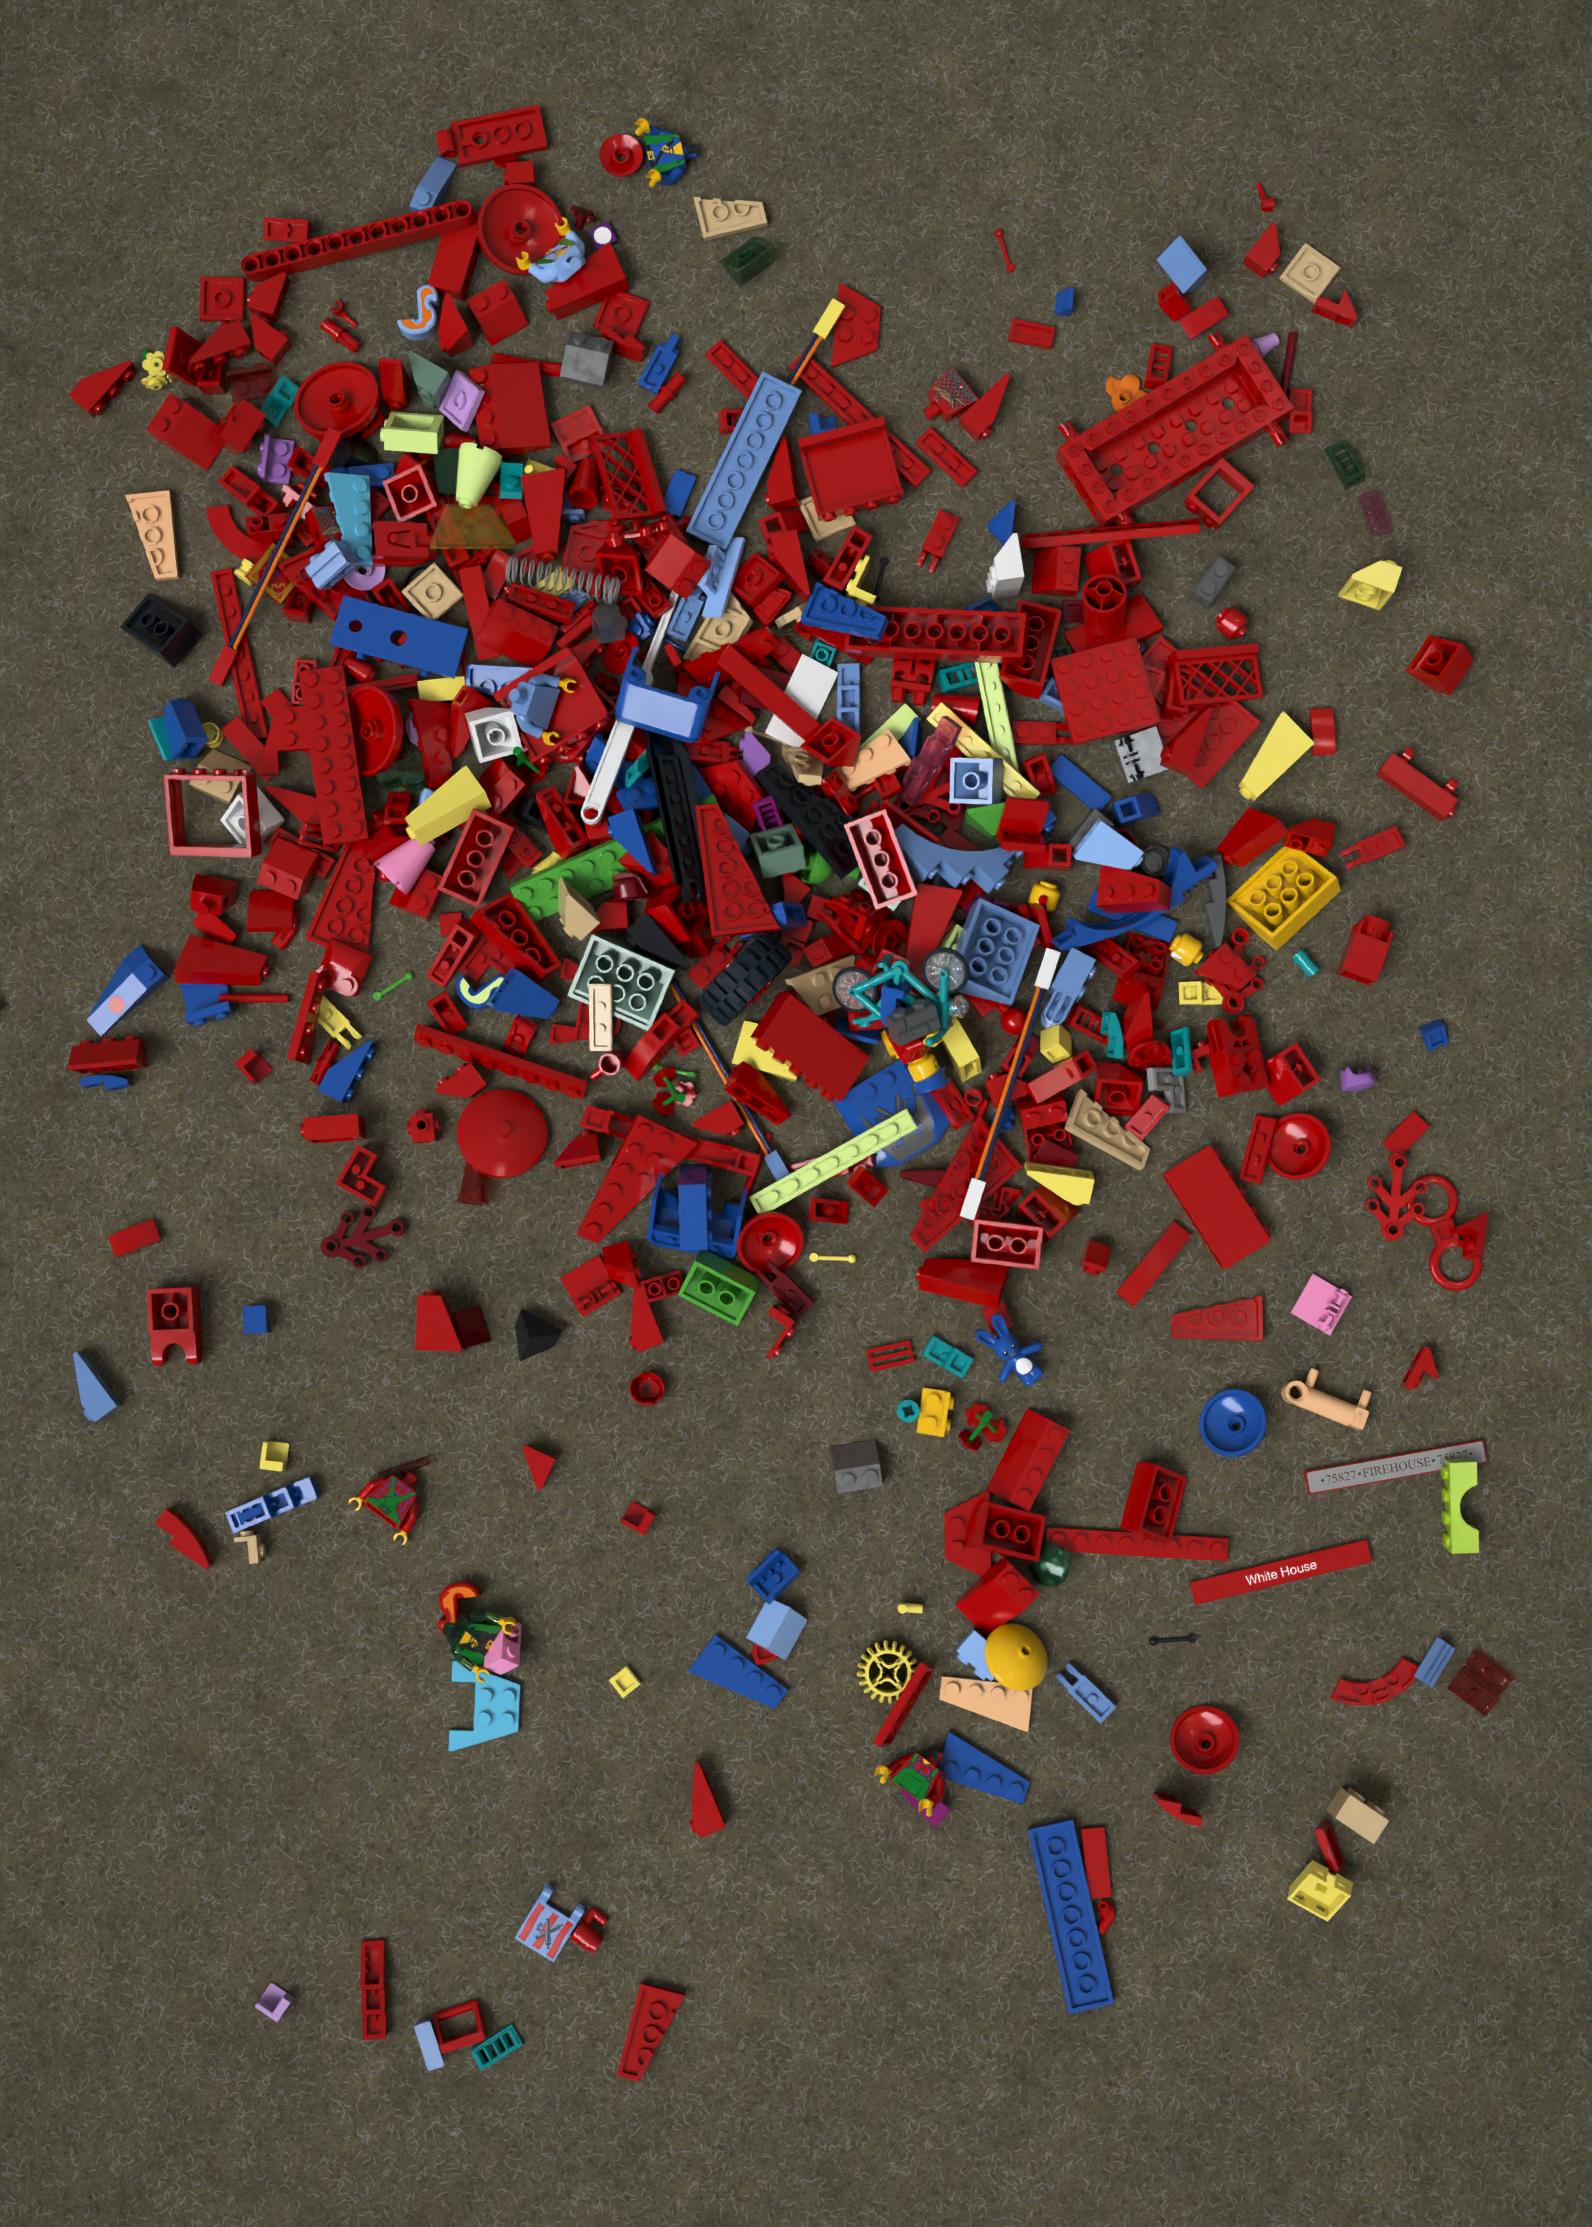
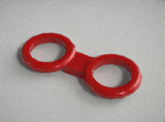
[1406,1174,1483,1291]

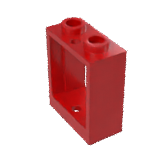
[1184,458,1255,531]
[300,1114,366,1144]

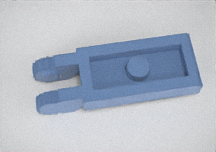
[1055,1662,1116,1724]

